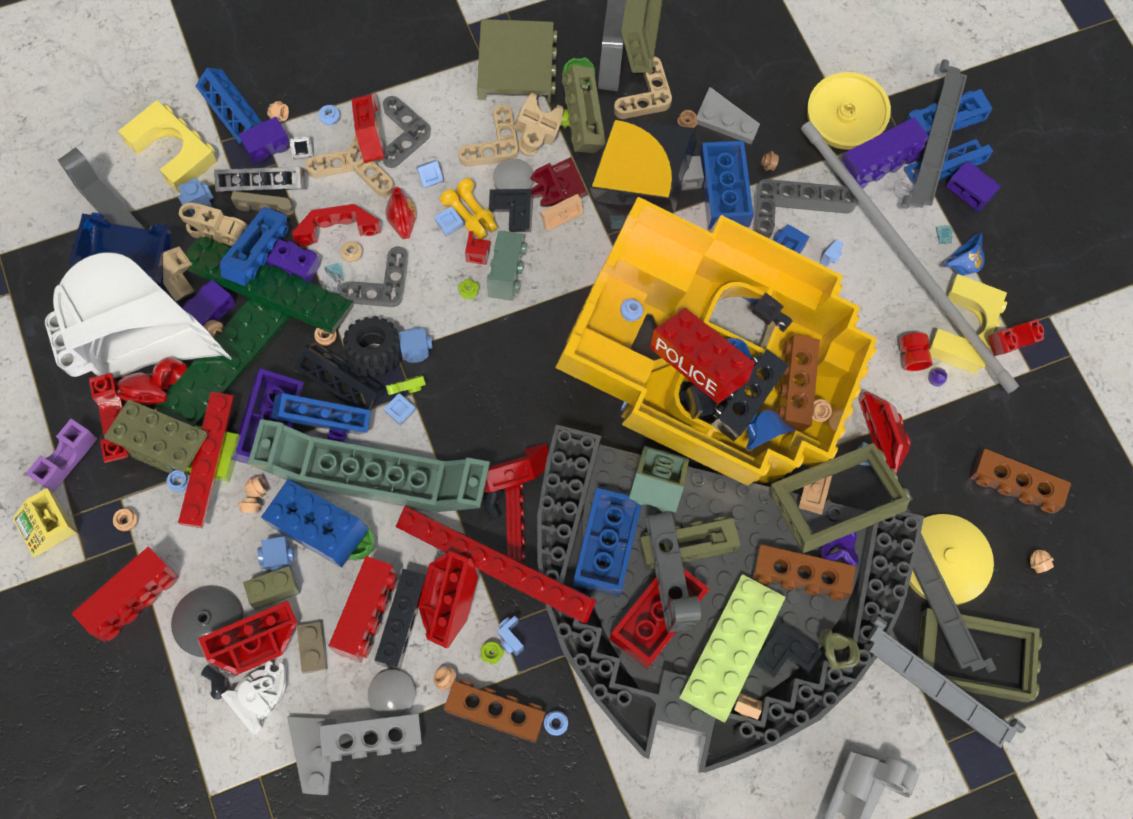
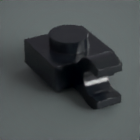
[751,292,793,332]

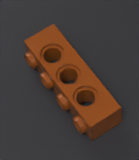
[776,334,820,431]
[970,449,1071,513]
[752,544,856,601]
[444,679,545,743]

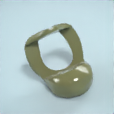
[819,629,860,670]

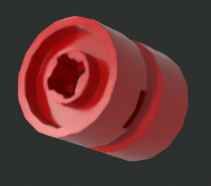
[899,333,933,372]

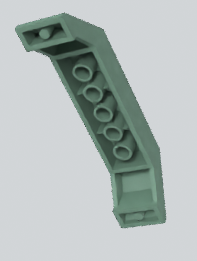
[248,419,490,512]

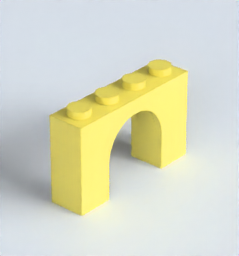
[118,100,217,193]
[928,274,1007,374]

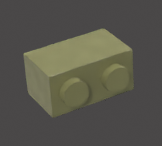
[243,566,300,610]

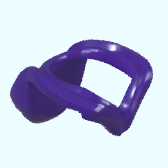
[820,521,859,566]

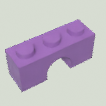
[25,419,97,493]

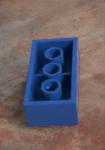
[699,141,754,229]
[261,479,368,568]
[573,488,642,597]

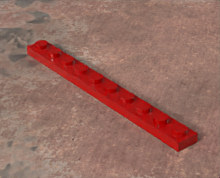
[395,506,596,623]

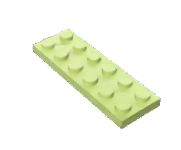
[680,574,785,723]

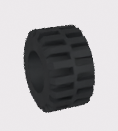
[343,316,401,377]

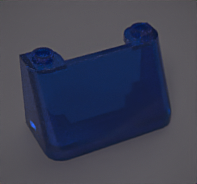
[69,212,172,290]

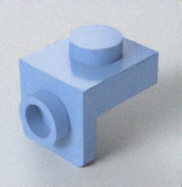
[497,616,524,656]

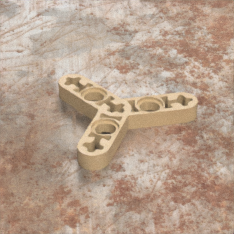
[305,116,394,197]

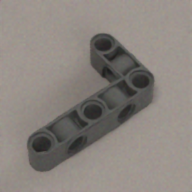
[646,512,701,633]

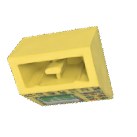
[13,488,77,558]

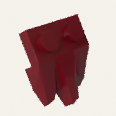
[530,157,588,207]

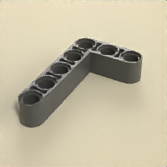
[598,0,626,91]
[58,147,154,253]
[753,179,858,239]

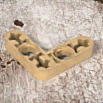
[614,56,672,119]
[458,104,518,167]

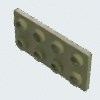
[104,400,208,474]

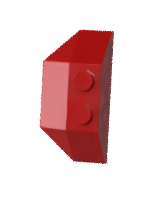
[858,391,910,473]
[419,550,478,648]
[197,601,297,675]

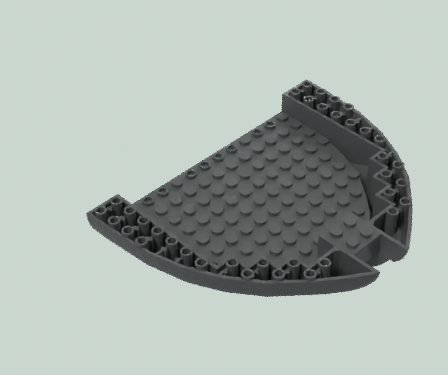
[537,425,924,773]

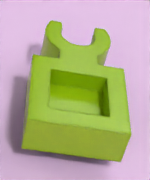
[386,375,426,395]

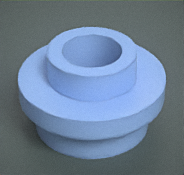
[319,105,340,125]
[620,299,643,322]
[167,470,190,493]
[544,711,568,736]

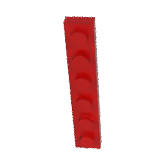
[178,392,235,529]

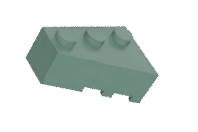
[487,230,527,301]

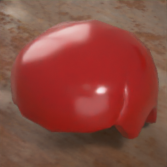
[152,357,187,390]

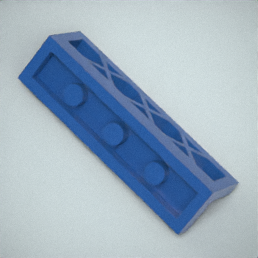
[195,67,263,144]
[904,139,993,187]

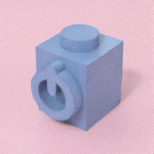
[177,178,213,215]
[399,327,432,363]
[257,536,295,573]

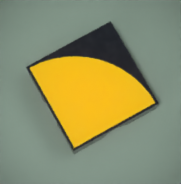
[590,118,697,213]

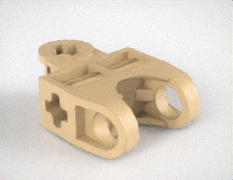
[513,93,563,156]
[179,202,248,246]

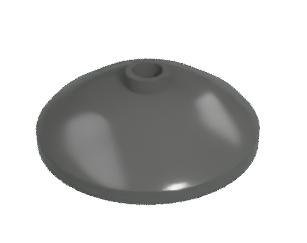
[171,586,244,658]

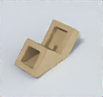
[163,247,195,301]

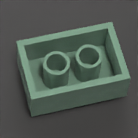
[629,446,689,513]

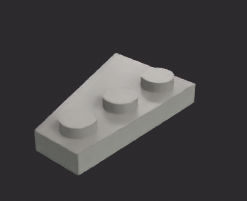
[287,717,337,795]

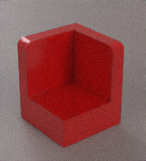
[465,230,491,265]

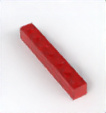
[506,483,525,563]

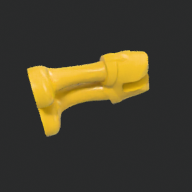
[439,177,497,240]

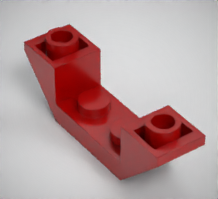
[351,93,385,163]
[292,204,381,246]
[987,319,1044,356]
[89,373,129,463]
[484,443,549,493]

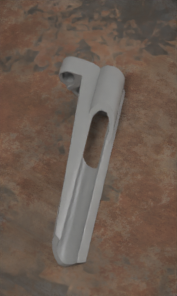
[824,751,919,819]

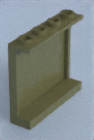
[477,19,557,103]

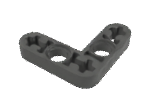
[382,96,431,168]
[339,246,408,307]

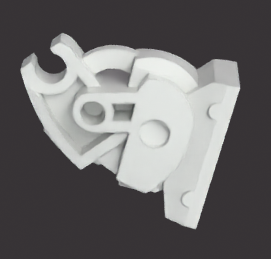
[221,661,286,735]

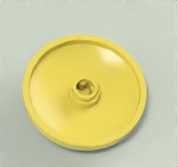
[807,72,891,150]
[909,514,994,605]

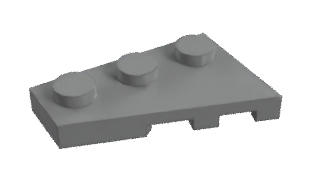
[696,87,760,144]

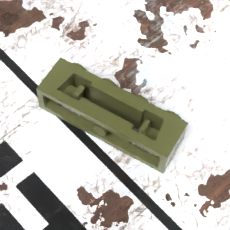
[562,65,605,153]
[639,517,741,571]

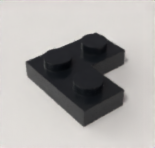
[489,189,533,232]
[754,623,823,678]

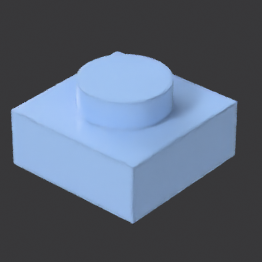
[416,159,443,188]
[434,206,464,236]
[820,239,844,267]
[384,394,416,426]

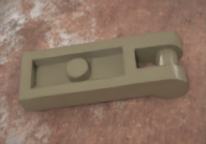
[231,191,294,218]

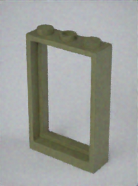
[621,0,663,73]
[770,443,910,553]
[917,608,1042,703]

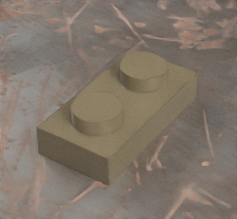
[297,622,327,674]

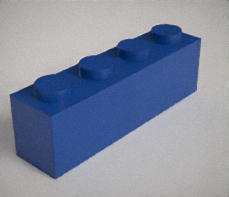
[271,393,371,435]

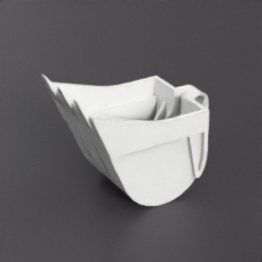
[45,253,232,379]

